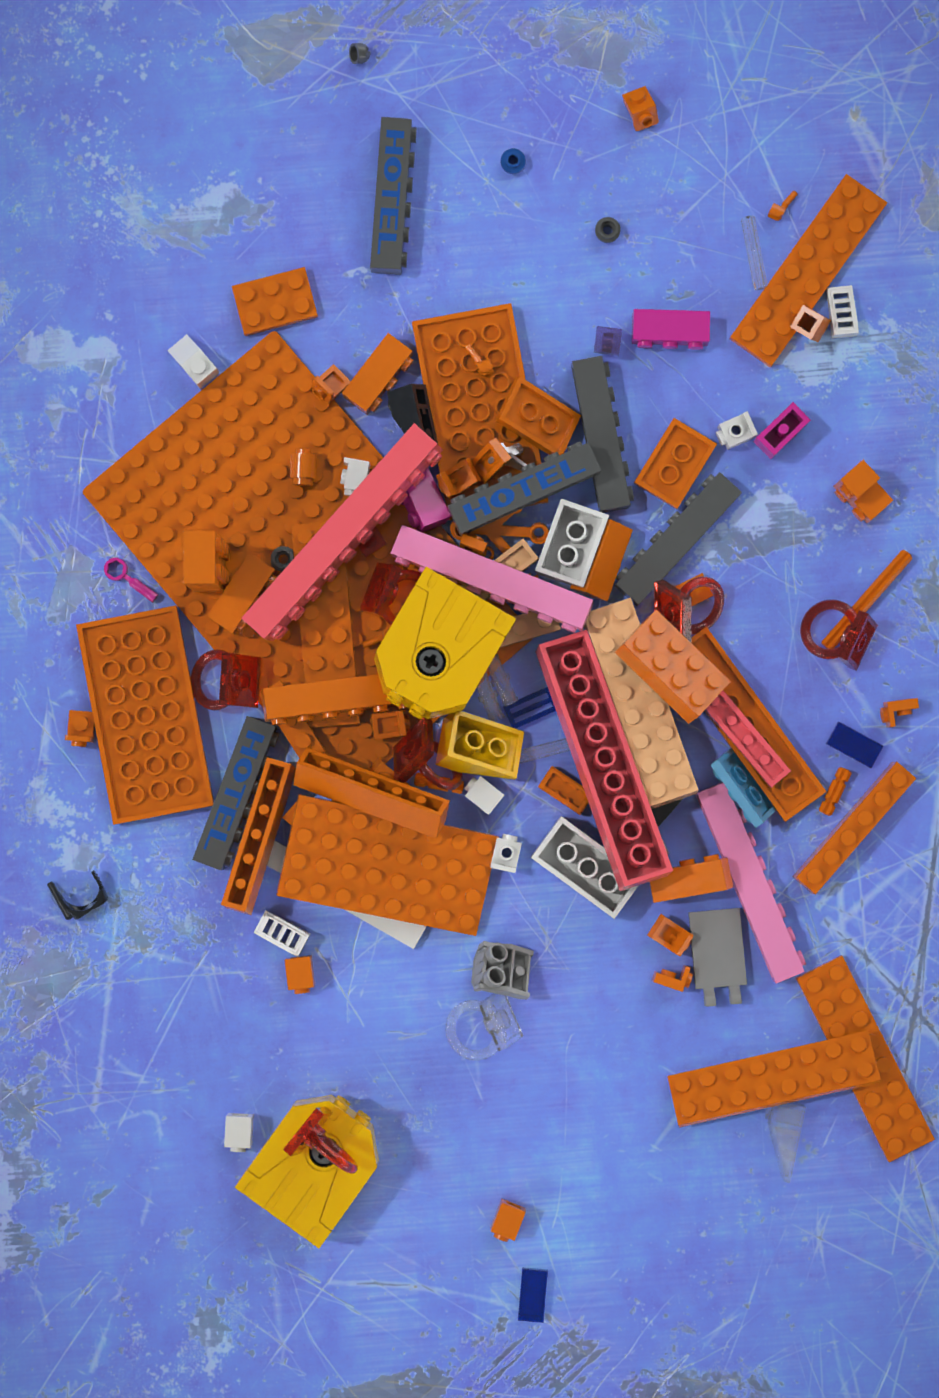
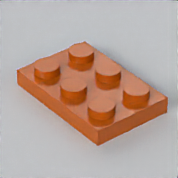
[232,267,318,336]
[495,376,581,455]
[634,418,717,510]

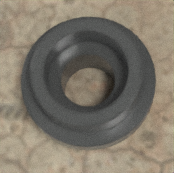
[595,217,620,243]
[271,546,294,572]

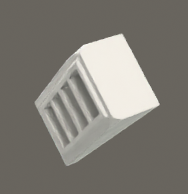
[826,285,859,339]
[254,910,311,957]

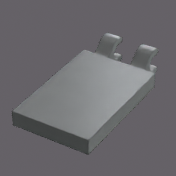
[688,908,747,1007]

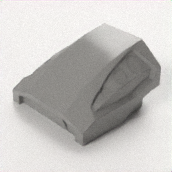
[471,941,534,1000]

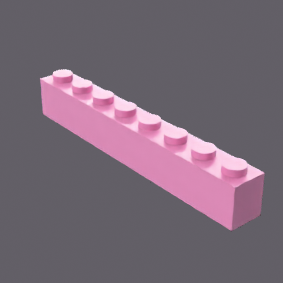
[391,525,594,633]
[695,782,806,984]

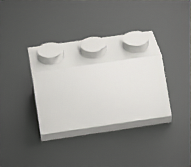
[535,499,609,588]

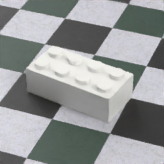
[531,816,639,919]

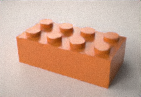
[183,531,230,592]
[615,609,731,724]

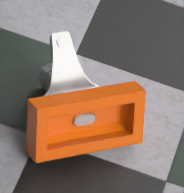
[471,438,527,484]

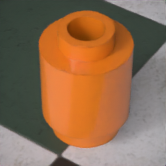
[290,449,316,486]

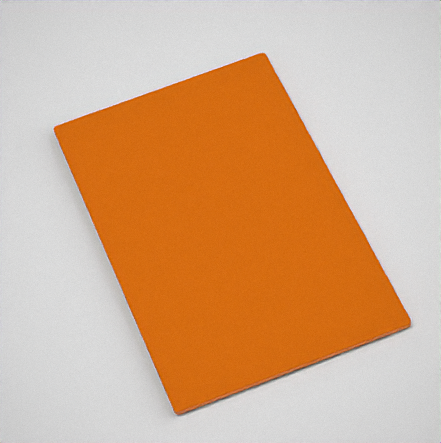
[83,331,533,770]

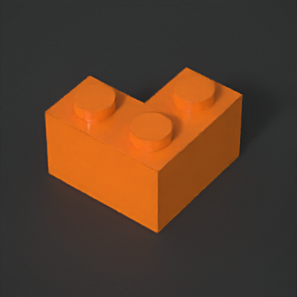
[833,460,893,523]

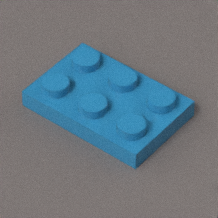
[711,748,776,828]

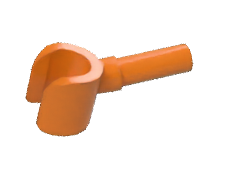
[767,191,798,221]
[465,344,494,376]
[362,626,391,648]

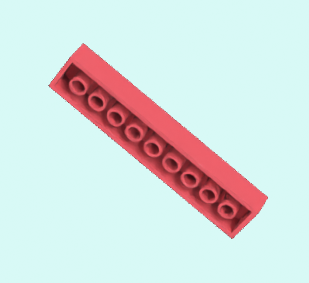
[242,423,443,641]
[535,630,673,891]

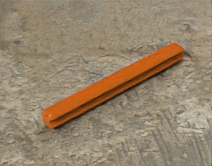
[822,550,913,651]

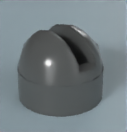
[349,43,370,64]

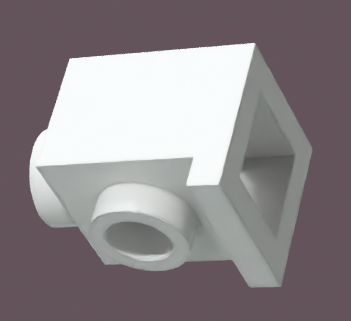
[716,411,758,450]
[340,457,370,496]
[490,834,522,873]

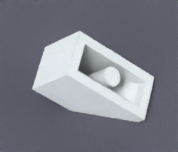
[167,334,220,390]

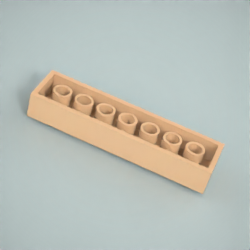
[585,597,699,809]

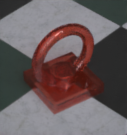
[359,562,422,625]
[654,576,724,642]
[800,599,878,671]
[191,649,261,710]
[393,717,463,790]
[283,1106,358,1174]

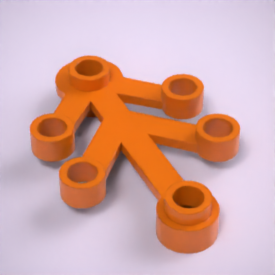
[450,509,549,560]

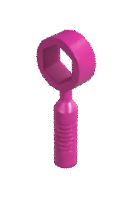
[104,558,158,603]

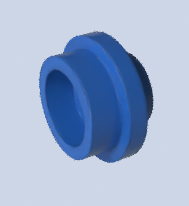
[500,148,526,174]

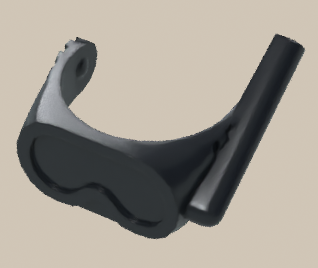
[47,870,108,920]

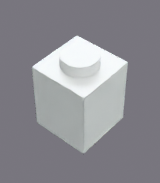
[464,776,504,815]
[224,1113,254,1152]

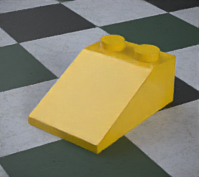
[435,711,524,780]

